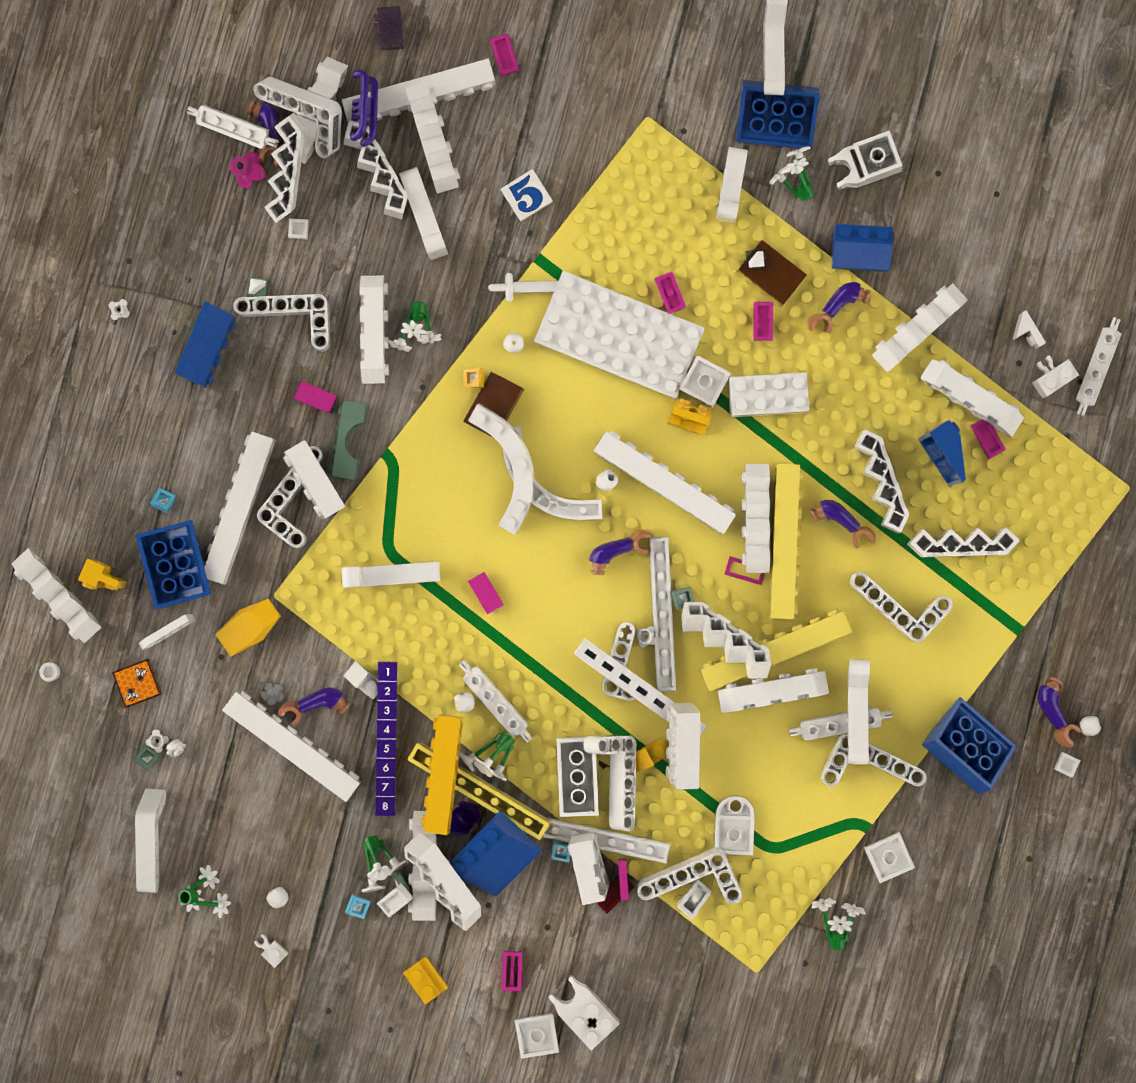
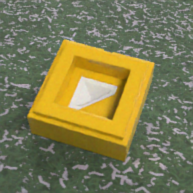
[464,368,484,389]

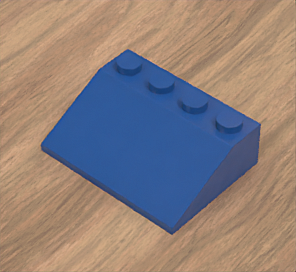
[736,80,820,150]
[175,301,236,388]
[918,420,966,487]
[136,520,211,609]
[922,697,1017,794]
[449,810,543,896]

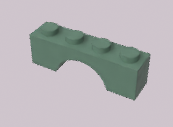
[329,400,368,481]

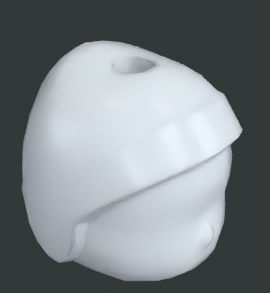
[503,333,524,353]
[596,470,618,491]
[454,692,475,713]
[1080,716,1101,736]
[266,887,288,908]

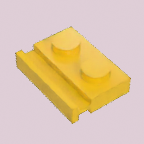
[403,956,448,1005]

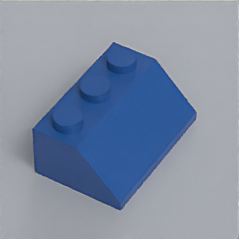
[832,224,893,272]

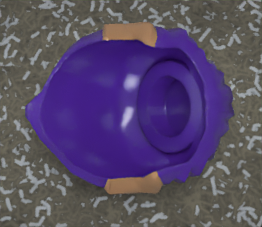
[450,801,481,835]

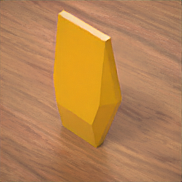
[215,598,281,657]

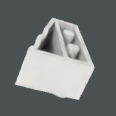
[568,832,610,905]

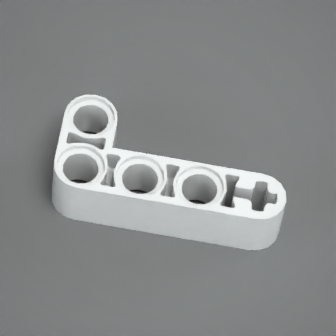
[716,147,748,223]
[602,622,636,701]

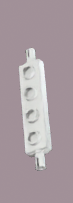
[187,105,279,149]
[1076,317,1122,416]
[459,659,533,743]
[789,706,893,741]

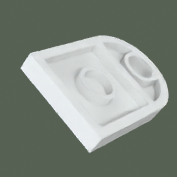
[139,614,196,650]
[714,796,755,855]

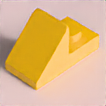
[636,737,667,773]

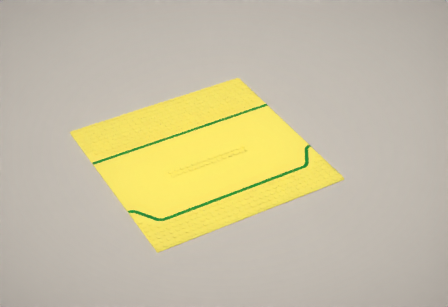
[274,117,1130,972]

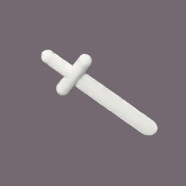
[488,273,558,302]

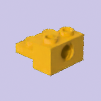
[668,399,712,436]
[78,558,127,590]

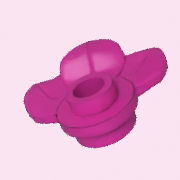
[230,152,267,189]

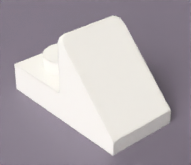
[1013,310,1046,349]
[344,661,378,700]
[677,879,712,920]

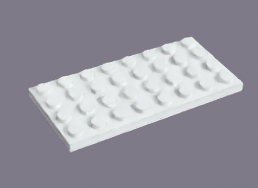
[534,271,705,400]

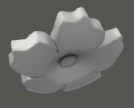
[261,682,284,706]

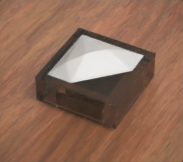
[745,249,766,271]

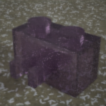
[374,6,404,50]

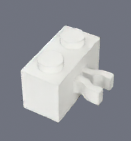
[1032,355,1079,399]

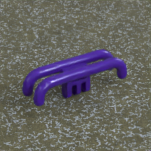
[350,70,378,147]

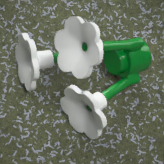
[459,732,516,781]
[362,835,409,893]

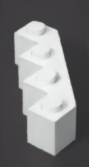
[284,57,348,164]
[405,82,460,194]
[264,113,306,223]
[344,120,408,220]
[360,275,389,384]
[872,283,968,372]
[920,359,1024,437]
[854,429,909,533]
[741,464,770,573]
[907,527,1020,557]
[11,548,102,643]
[681,602,771,678]
[718,668,829,713]
[408,811,437,921]
[404,832,481,931]

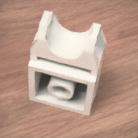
[828,130,903,190]
[549,975,620,1051]

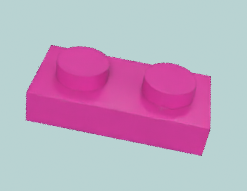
[654,272,686,314]

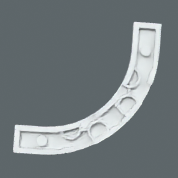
[468,404,534,535]
[503,427,602,520]

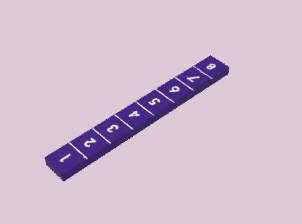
[375,661,397,816]

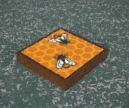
[112,659,162,708]

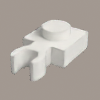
[254,934,288,968]

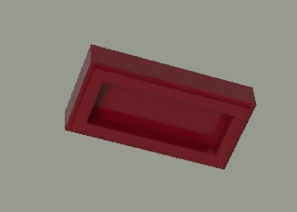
[596,875,635,914]

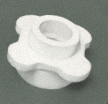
[109,299,130,320]
[636,626,657,647]
[146,730,169,753]
[166,739,186,757]

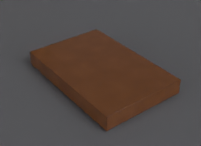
[738,240,807,305]
[463,372,525,439]

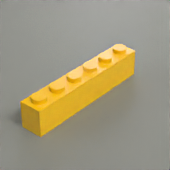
[421,714,464,835]

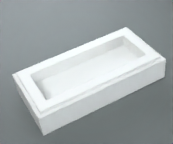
[377,884,413,918]

